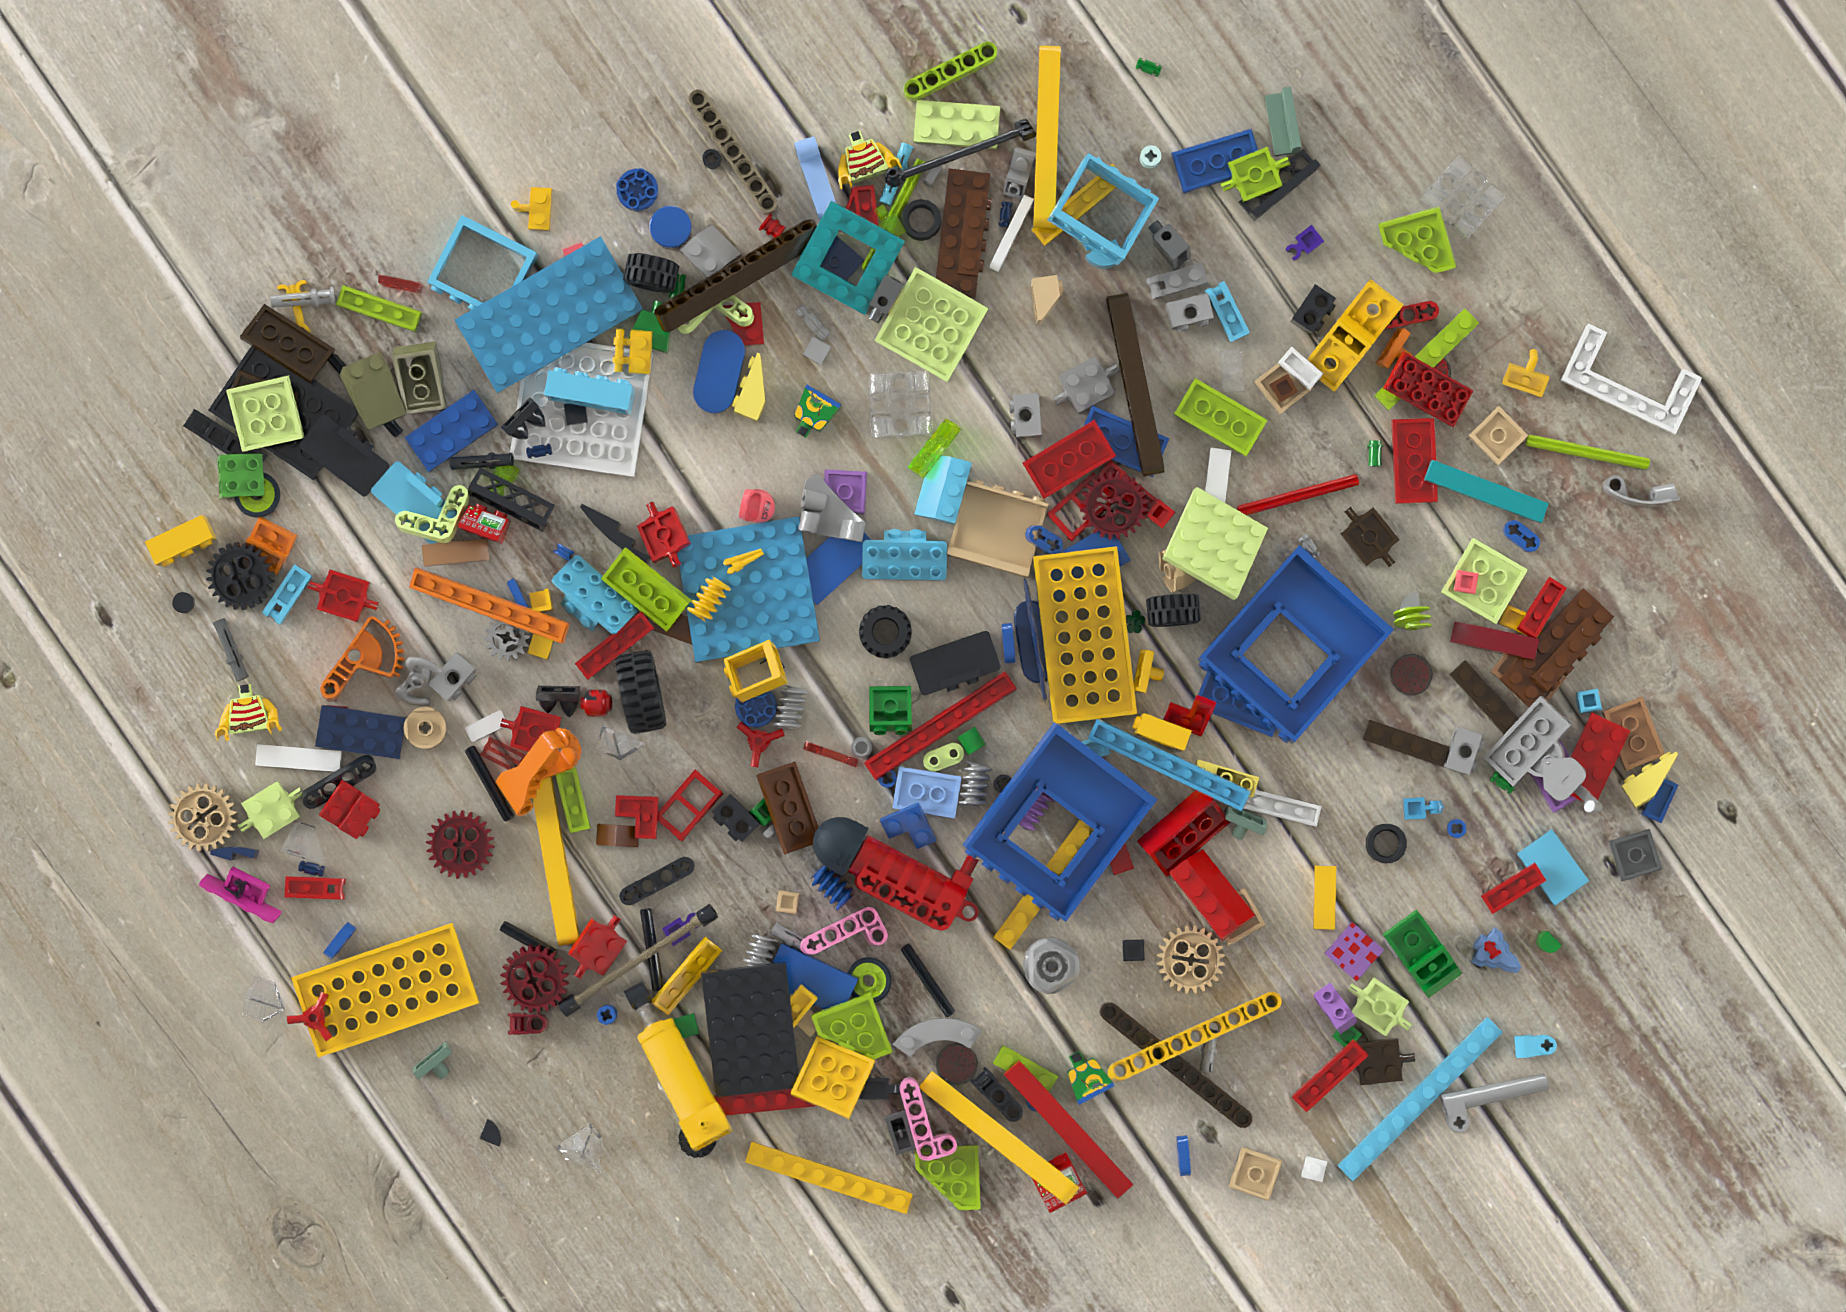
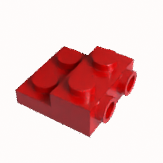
[319,780,380,840]

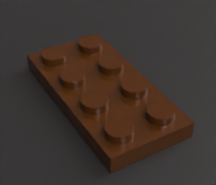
[756,762,818,855]

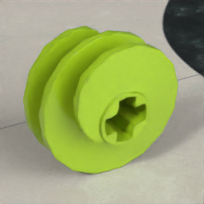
[1393,606,1432,631]

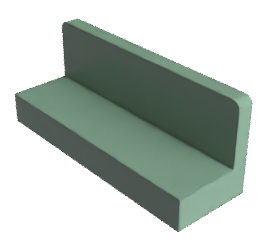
[1265,87,1301,156]

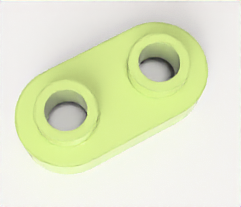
[923,743,964,772]

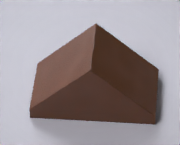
[596,824,639,847]

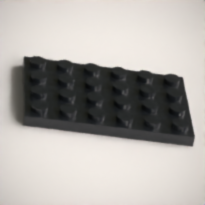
[208,346,359,480]
[701,962,799,1097]

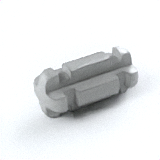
[1298,534,1320,559]

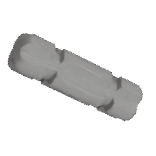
[796,304,830,341]

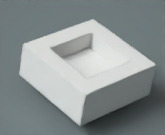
[1301,1156,1327,1182]

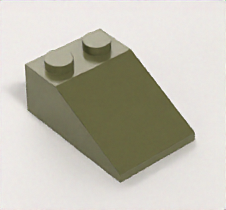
[392,341,446,414]
[340,352,406,431]

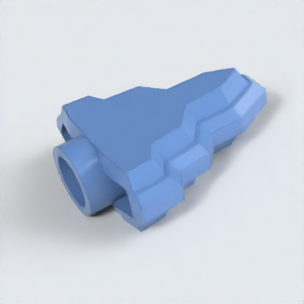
[1471,927,1521,973]

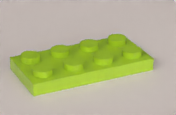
[1174,378,1268,457]
[601,547,691,632]

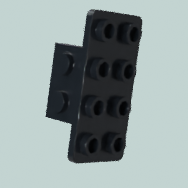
[299,415,389,497]
[910,631,1001,696]

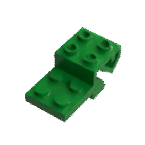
[1382,909,1463,998]

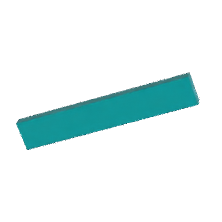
[1424,460,1549,523]

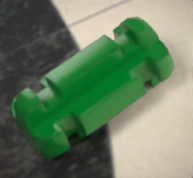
[1136,58,1162,77]
[1490,771,1516,794]

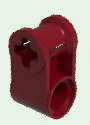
[508,1012,549,1035]

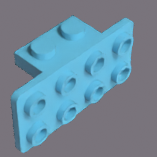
[371,461,457,544]
[862,529,947,580]
[552,555,639,634]

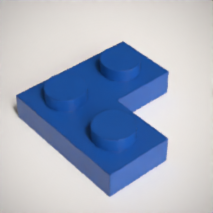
[880,802,936,849]

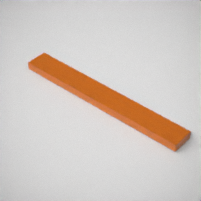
[409,567,570,644]

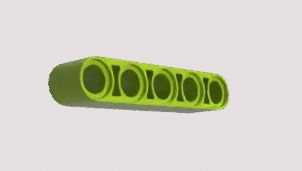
[904,41,997,102]

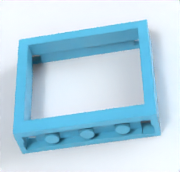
[1047,153,1159,265]
[427,215,539,310]

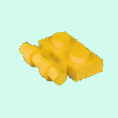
[613,329,653,374]

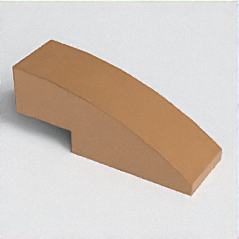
[422,539,490,567]

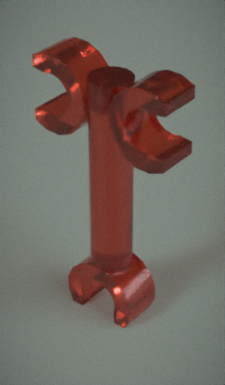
[803,741,859,767]

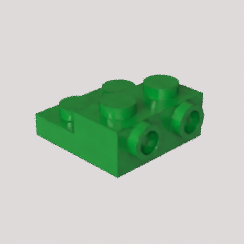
[869,686,912,735]

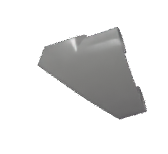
[798,474,866,542]
[1603,475,1681,508]

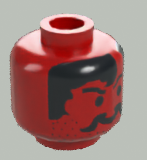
[580,690,613,717]

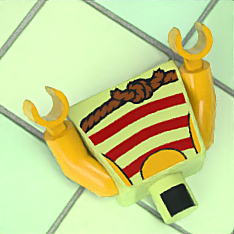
[838,131,902,189]
[215,684,282,741]

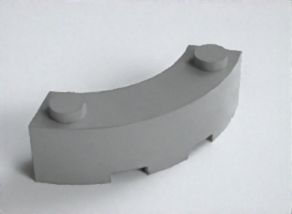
[893,1017,982,1057]

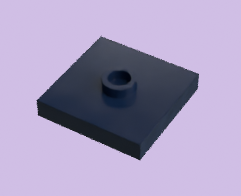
[820,235,865,280]

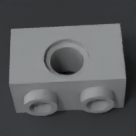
[1166,293,1214,332]
[1009,393,1042,439]
[428,652,477,701]
[1443,727,1484,775]

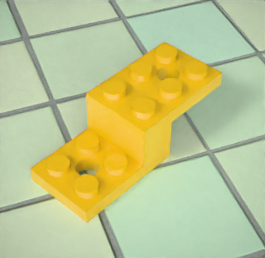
[1307,279,1404,392]

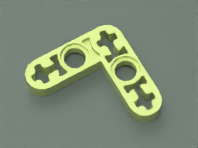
[677,295,754,334]
[395,485,470,543]

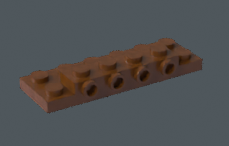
[936,168,992,298]
[1499,588,1614,707]

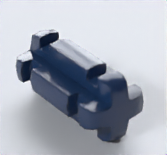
[999,201,1013,228]
[526,443,552,459]
[298,860,325,877]

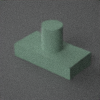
[1225,805,1267,840]
[413,1041,452,1080]

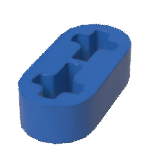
[1503,520,1540,553]
[1025,525,1063,554]
[1002,623,1015,664]
[323,922,357,960]
[1176,1135,1191,1176]

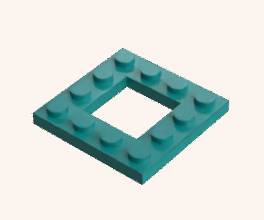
[791,200,905,315]

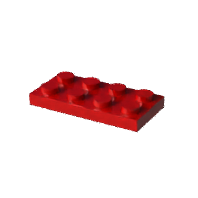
[1391,418,1438,504]
[1022,419,1116,499]
[1570,712,1631,803]

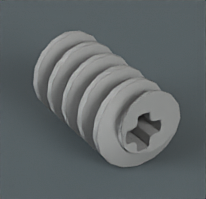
[774,685,808,730]
[959,761,991,806]
[743,934,778,966]

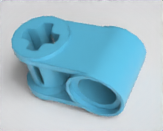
[1514,1035,1557,1058]

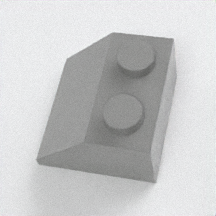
[681,224,741,278]

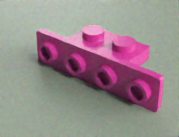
[199,866,282,923]

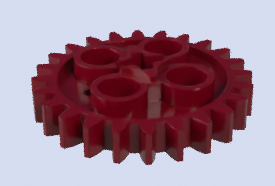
[1080,471,1148,540]
[426,810,495,879]
[500,944,569,1013]

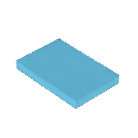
[1517,829,1589,906]

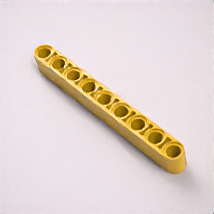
[1033,45,1061,229]
[532,776,580,946]
[1108,992,1282,1082]
[919,1071,1079,1205]

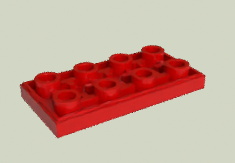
[1383,351,1474,428]

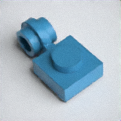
[1403,797,1444,820]

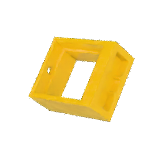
[723,640,788,702]
[1132,713,1191,752]

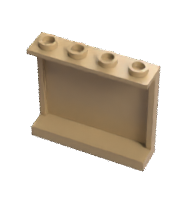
[947,479,1048,578]

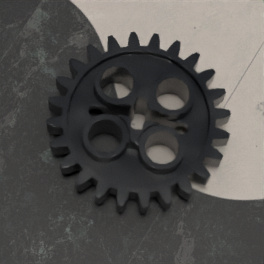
[206,542,275,610]

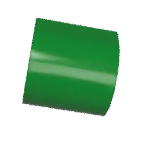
[957,727,986,755]
[749,798,772,828]
[1536,930,1562,953]

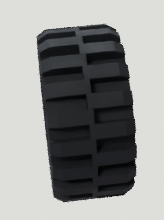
[615,650,666,734]

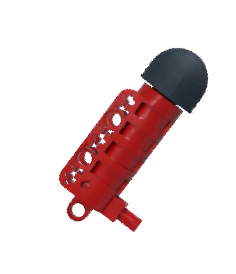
[813,817,979,931]

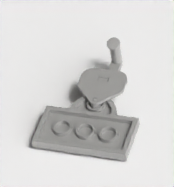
[1483,696,1603,813]

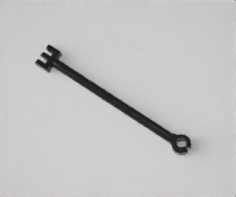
[885,119,1036,187]

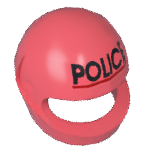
[739,489,775,523]

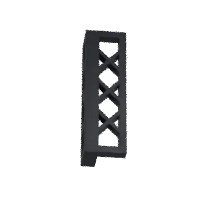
[1238,149,1321,222]
[468,467,555,532]

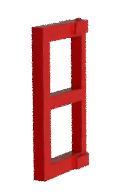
[1046,472,1117,542]
[658,769,723,842]

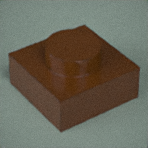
[1269,374,1298,403]

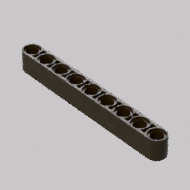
[654,219,817,332]
[1106,293,1165,477]
[1099,1002,1253,1128]

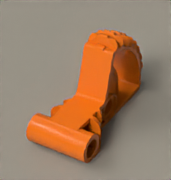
[320,616,405,702]
[496,728,582,816]

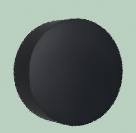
[172,592,195,613]

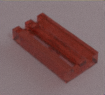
[377,275,423,293]
[480,736,526,770]

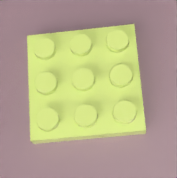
[226,376,304,452]
[1440,538,1528,624]

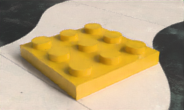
[791,1036,875,1120]

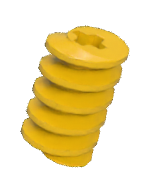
[687,575,731,622]

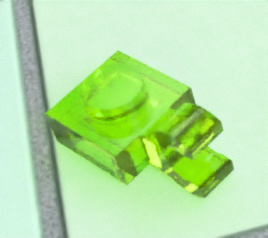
[874,204,906,237]

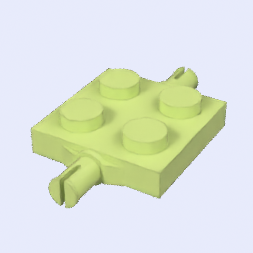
[238,781,303,839]
[1347,977,1412,1037]

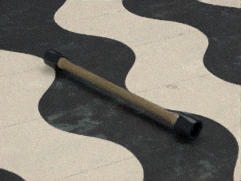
[558,903,719,1017]

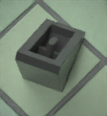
[884,1110,916,1155]

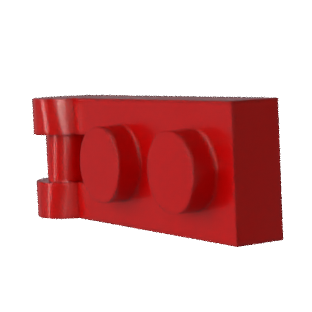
[284,876,346,900]

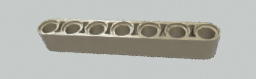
[689,89,778,216]

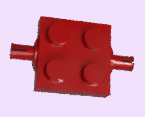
[637,502,691,568]
[308,569,379,622]
[500,706,562,752]
[568,915,627,979]

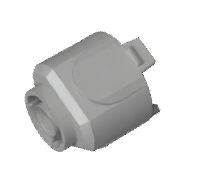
[1023,937,1080,994]

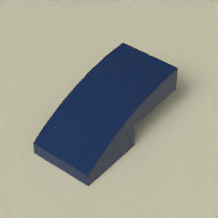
[210,847,259,861]

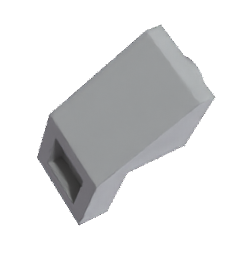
[1003,147,1036,199]

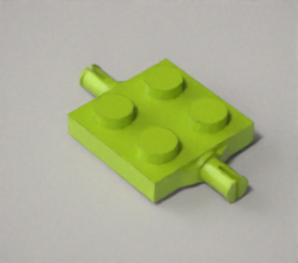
[1221,147,1290,202]

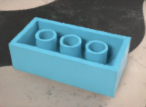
[544,368,635,415]

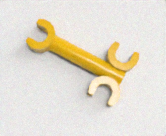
[277,280,310,332]

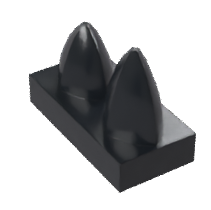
[501,397,546,439]
[536,685,580,718]

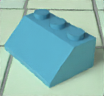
[914,454,972,525]

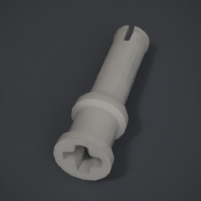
[270,287,336,308]

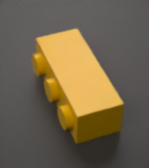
[145,515,217,567]

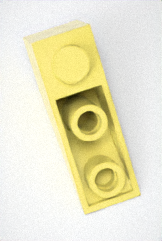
[732,353,766,422]
[1622,752,1678,809]
[1195,760,1259,798]

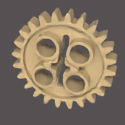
[168,783,238,852]
[1156,925,1225,994]

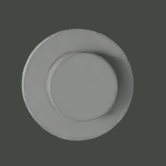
[851,737,872,758]

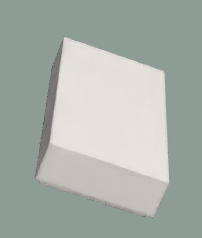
[1278,347,1323,390]

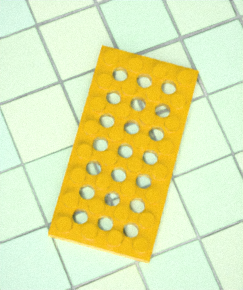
[1033,546,1137,724]
[291,923,480,1058]

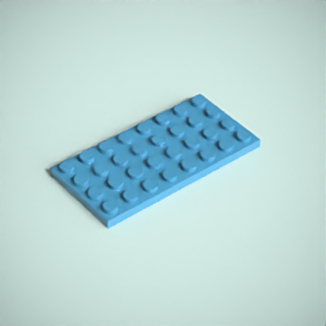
[454,236,643,394]

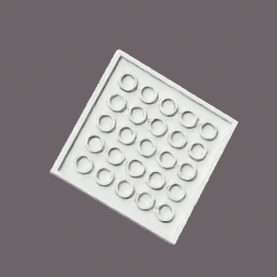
[510,343,653,477]

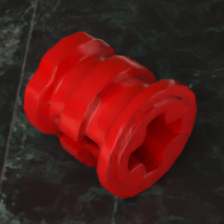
[759,213,786,238]

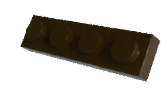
[1449,660,1519,735]
[1362,720,1450,767]

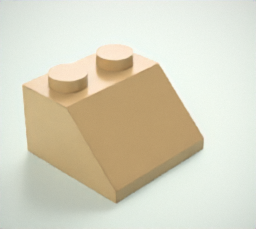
[1030,275,1063,326]

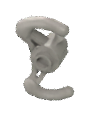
[396,657,442,705]

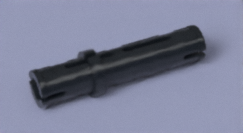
[450,452,514,470]

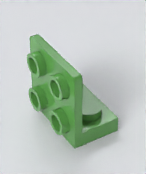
[217,454,265,499]

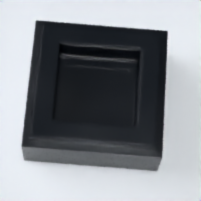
[564,404,588,426]
[1122,939,1145,961]

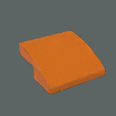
[244,517,298,575]

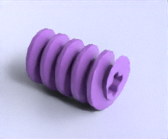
[1018,787,1054,831]

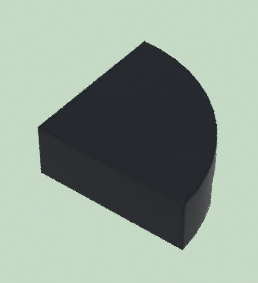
[480,1119,501,1146]

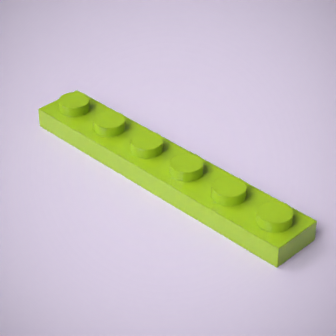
[1374,308,1479,411]

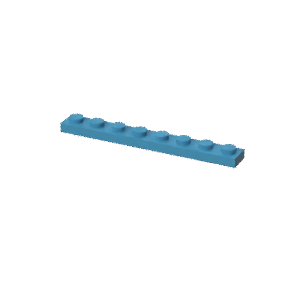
[1088,719,1251,811]

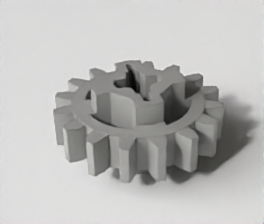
[484,620,531,661]

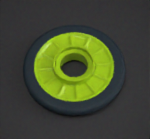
[234,472,280,518]
[848,957,892,1003]

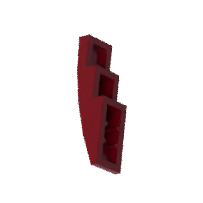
[1450,622,1539,661]

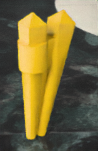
[723,549,764,575]

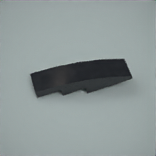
[183,408,268,462]
[580,504,651,565]

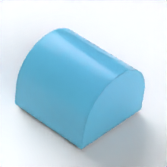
[1576,689,1602,714]

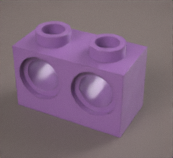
[1313,983,1357,1034]

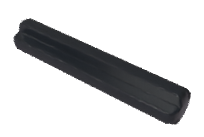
[500,921,558,957]

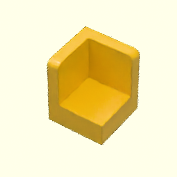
[529,589,554,613]

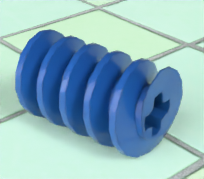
[810,866,855,910]

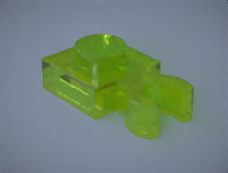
[490,466,520,497]

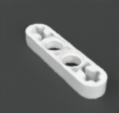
[989,195,1034,272]

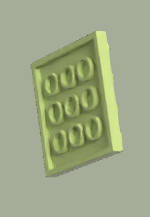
[874,267,989,382]
[1162,487,1268,600]

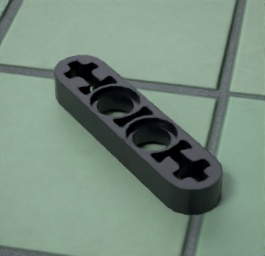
[301,755,376,809]
[619,857,695,906]

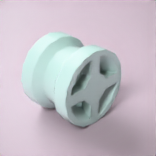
[1139,145,1161,169]

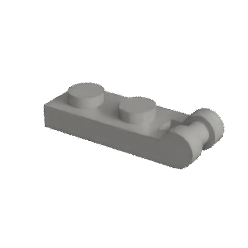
[1146,262,1208,300]

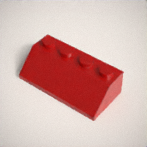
[1137,790,1230,877]
[1169,849,1256,942]

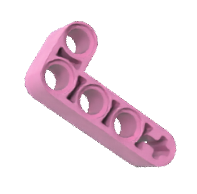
[800,907,888,955]
[900,1077,957,1161]

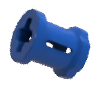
[597,1005,617,1025]

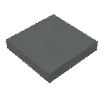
[1608,829,1662,881]

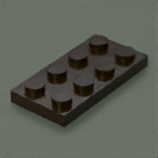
[240,304,335,384]

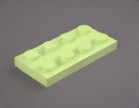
[914,100,1000,149]

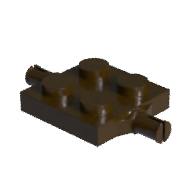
[1340,506,1399,567]
[1356,1038,1415,1086]

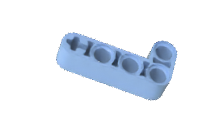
[794,136,836,221]

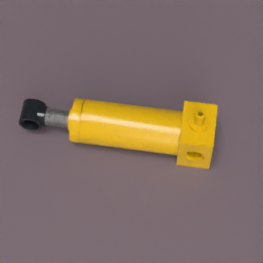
[624,981,733,1151]

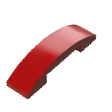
[1097,460,1176,529]

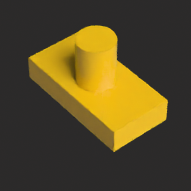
[1133,650,1164,693]

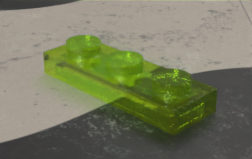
[907,418,962,479]

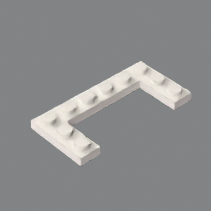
[1560,323,1702,435]

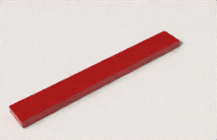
[864,672,1017,781]
[1004,1060,1133,1199]

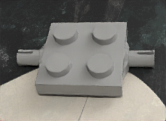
[1053,356,1120,413]

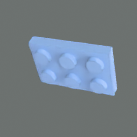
[892,767,962,818]

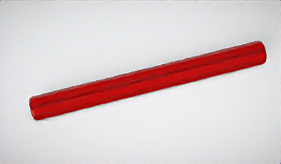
[1237,474,1359,515]

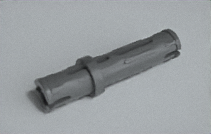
[213,618,249,682]

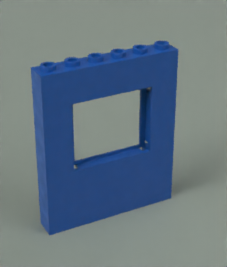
[1197,545,1394,744]
[962,722,1158,922]

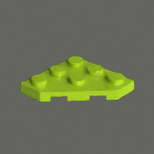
[1378,206,1456,273]
[811,992,893,1060]
[915,1145,981,1210]

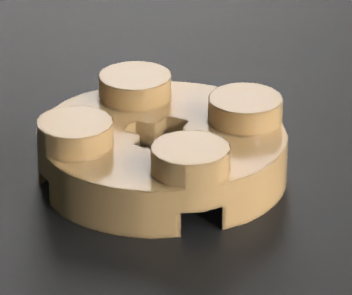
[404,707,447,749]

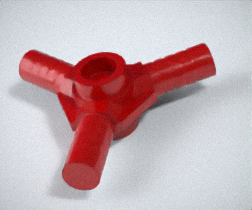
[736,721,785,768]
[287,992,333,1041]

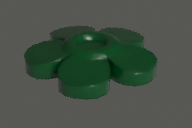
[1126,610,1145,634]

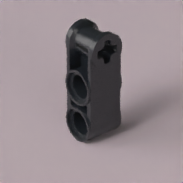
[970,1066,1023,1122]

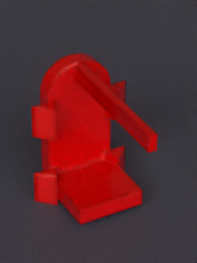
[1484,941,1502,960]

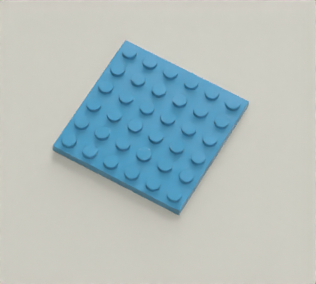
[677,516,820,662]

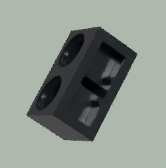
[1290,284,1336,336]
[712,794,760,842]

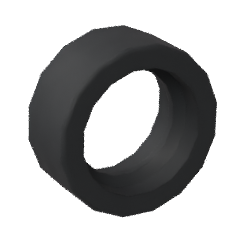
[902,199,941,241]
[1366,824,1407,863]

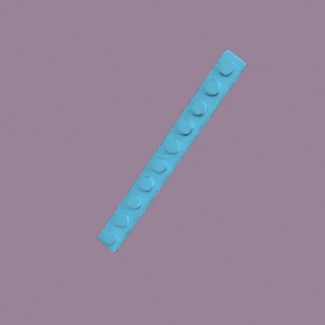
[1337,1017,1503,1181]

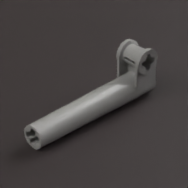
[1440,1074,1548,1132]

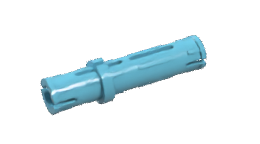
[879,143,914,206]

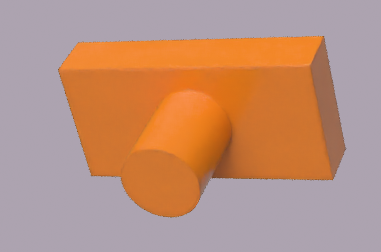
[1375,328,1413,368]

